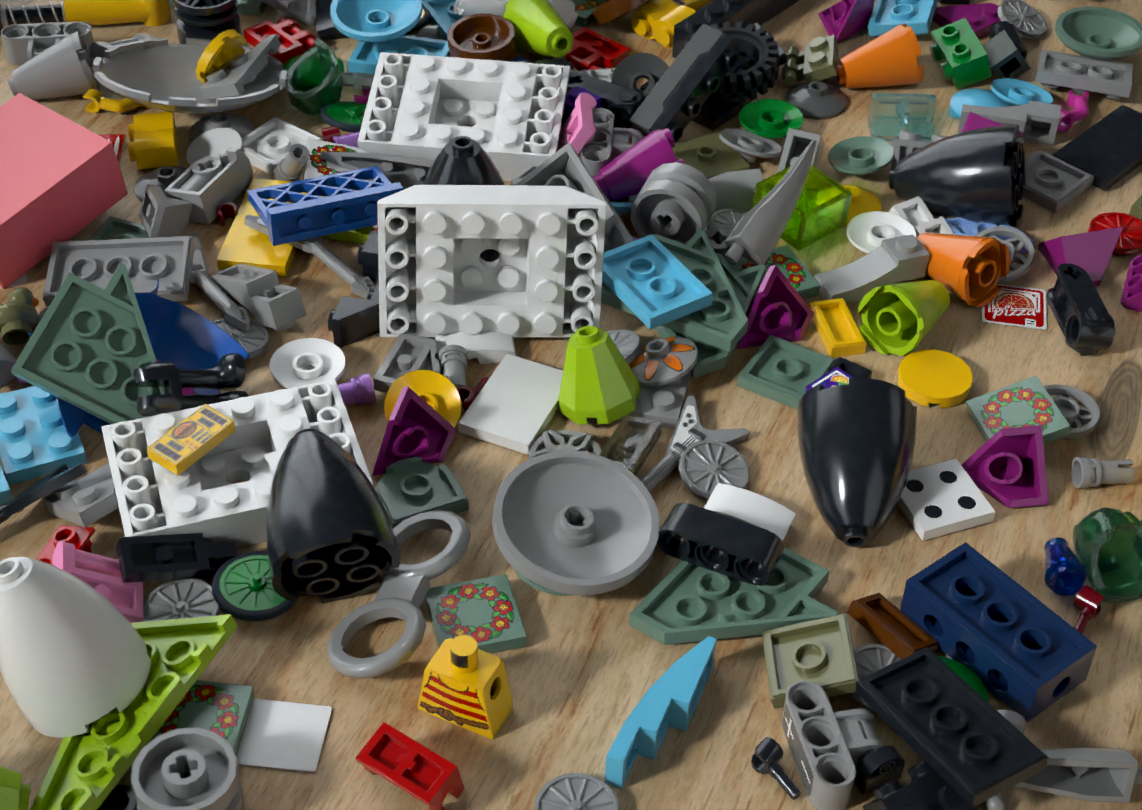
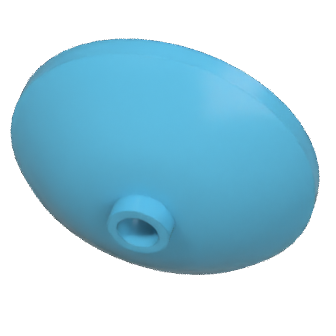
[330,0,422,43]

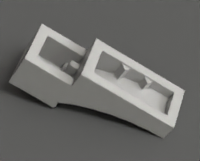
[957,101,1061,146]
[815,234,930,303]
[210,263,306,331]

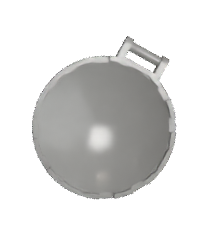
[89,33,287,114]

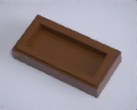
[847,593,940,659]

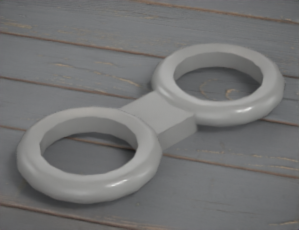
[327,510,471,679]

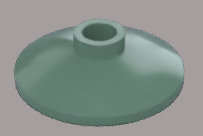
[828,136,894,175]

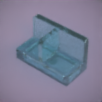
[868,93,937,141]

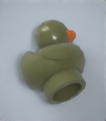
[0,287,39,345]

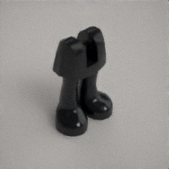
[134,353,248,417]

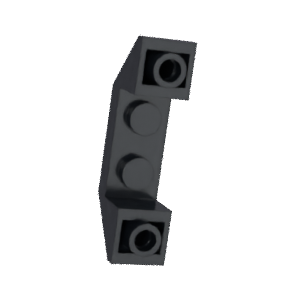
[328,231,380,348]

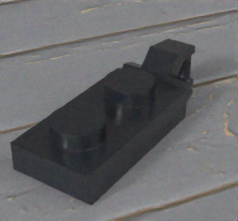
[116,533,238,583]

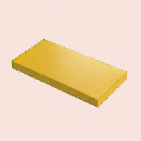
[216,178,307,276]

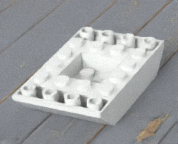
[357,52,570,182]
[377,185,606,337]
[101,379,373,548]

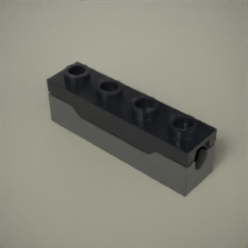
[629,23,740,143]

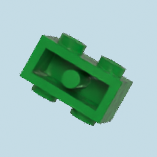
[929,18,991,90]

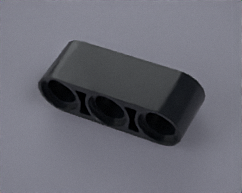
[657,503,784,585]

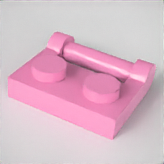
[557,92,597,155]
[52,541,144,623]

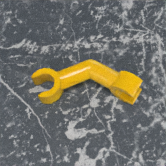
[83,89,153,113]

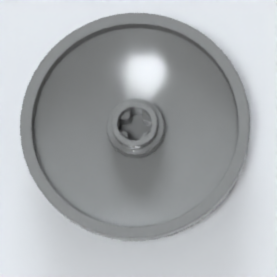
[492,451,660,595]

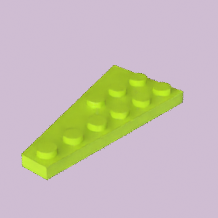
[30,614,238,810]

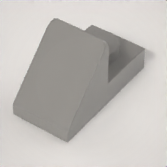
[139,184,192,238]

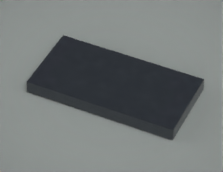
[1052,104,1142,191]
[856,647,1048,807]

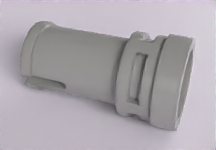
[273,144,310,182]
[438,345,468,387]
[1071,457,1135,489]

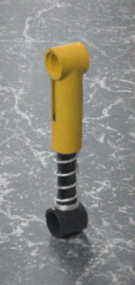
[0,0,171,36]

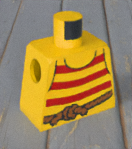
[418,635,513,740]

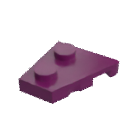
[932,3,1001,39]

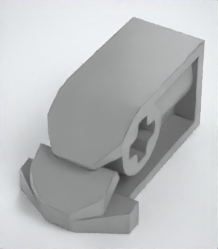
[164,148,253,224]

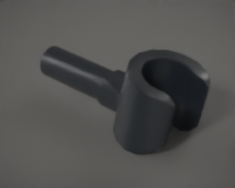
[751,737,801,800]

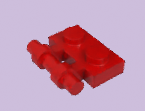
[243,17,321,64]
[552,27,630,71]

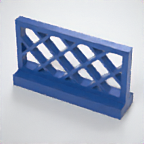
[247,166,404,246]

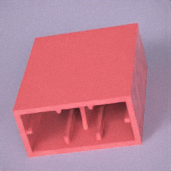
[0,93,128,289]

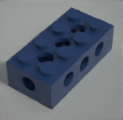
[900,542,1097,722]

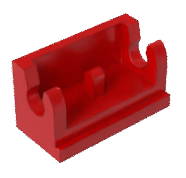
[355,722,465,810]

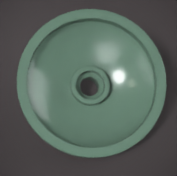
[1055,7,1142,60]

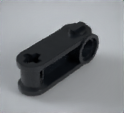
[567,73,646,129]
[1046,263,1115,356]

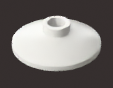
[847,211,916,254]
[270,338,346,388]

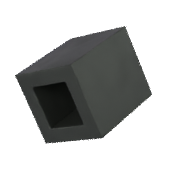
[982,30,1031,79]

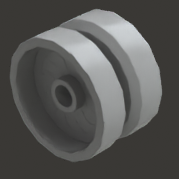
[630,162,717,245]
[131,727,243,810]

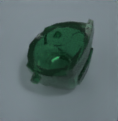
[285,38,342,116]
[1072,507,1142,603]

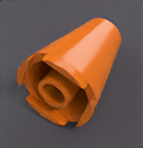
[835,23,924,89]
[917,232,1010,308]

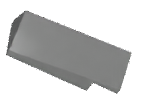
[515,143,635,287]

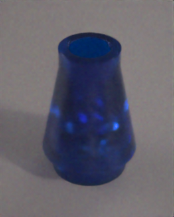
[1044,537,1087,596]

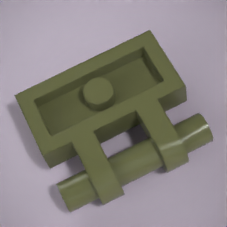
[781,35,838,87]

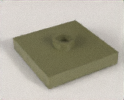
[672,132,750,179]
[762,613,859,709]

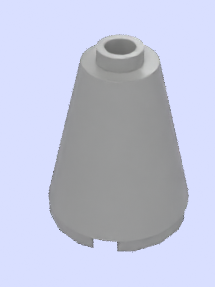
[8,31,102,100]

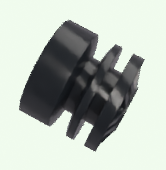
[173,0,242,44]

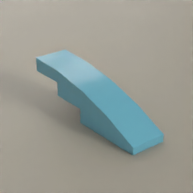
[605,636,717,789]

